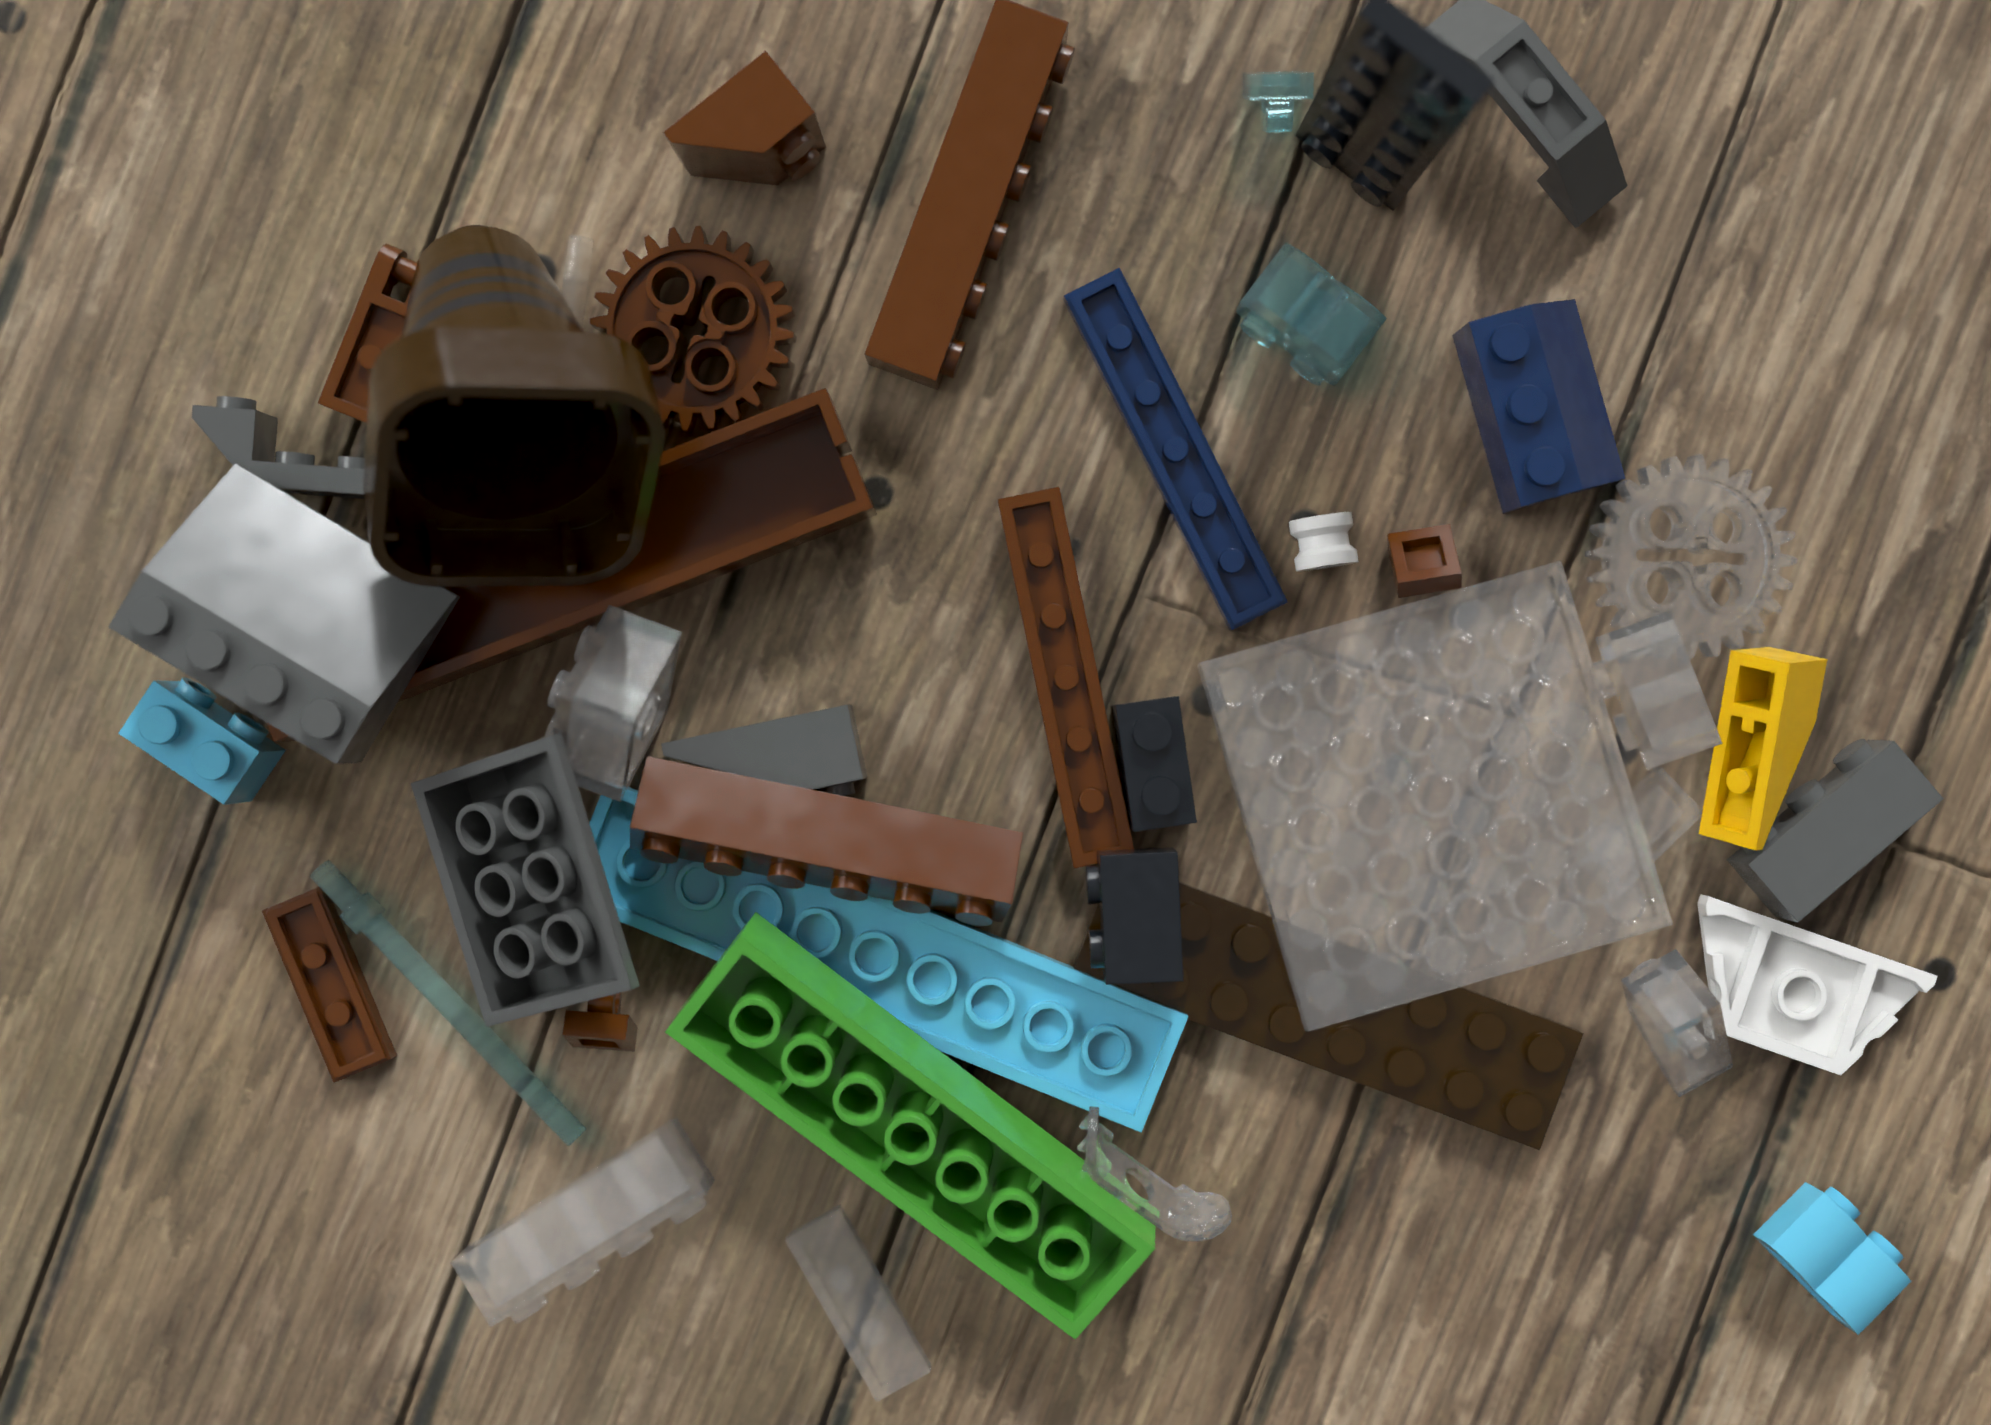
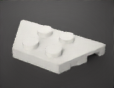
[1697,894,1938,1075]

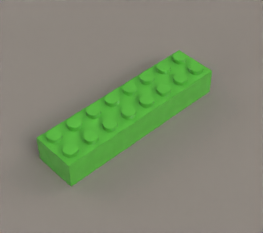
[665,912,1156,1340]

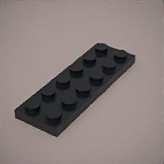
[1295,0,1495,211]

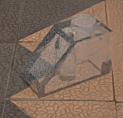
[1621,949,1733,1097]

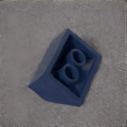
[1452,299,1626,514]

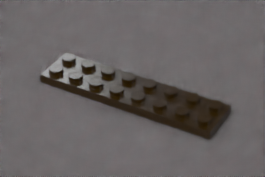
[1073,882,1584,1150]

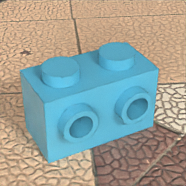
[118,677,286,805]

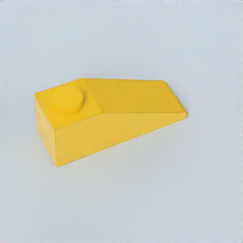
[1699,647,1827,851]

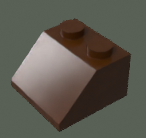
[663,51,826,186]

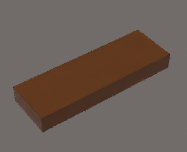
[262,885,397,1083]

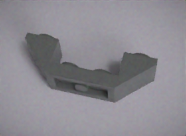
[1426,0,1628,228]
[192,396,365,499]

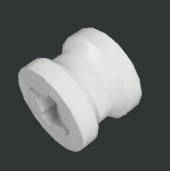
[1289,512,1359,572]

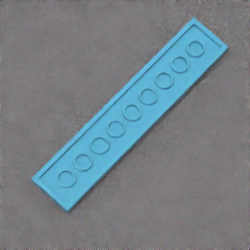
[589,780,1189,1133]

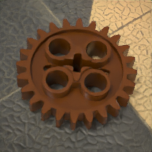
[590,226,797,434]

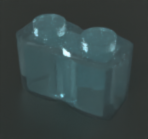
[1236,243,1387,387]

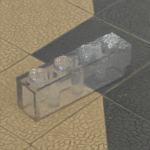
[451,1117,715,1327]

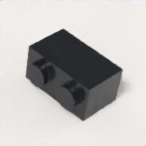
[1112,696,1197,832]
[1086,847,1183,985]

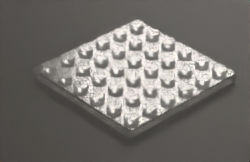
[1197,561,1673,1031]

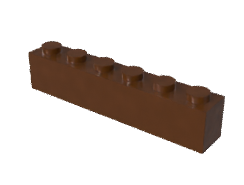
[864,0,1075,390]
[630,756,1023,926]

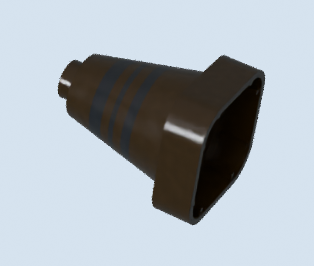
[363,225,665,586]

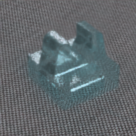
[1242,71,1314,133]

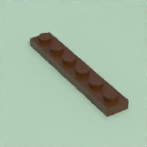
[998,487,1134,868]

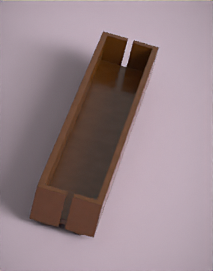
[266,388,877,742]

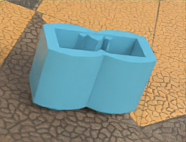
[1753,1182,1911,1335]

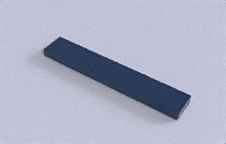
[1063,267,1288,631]

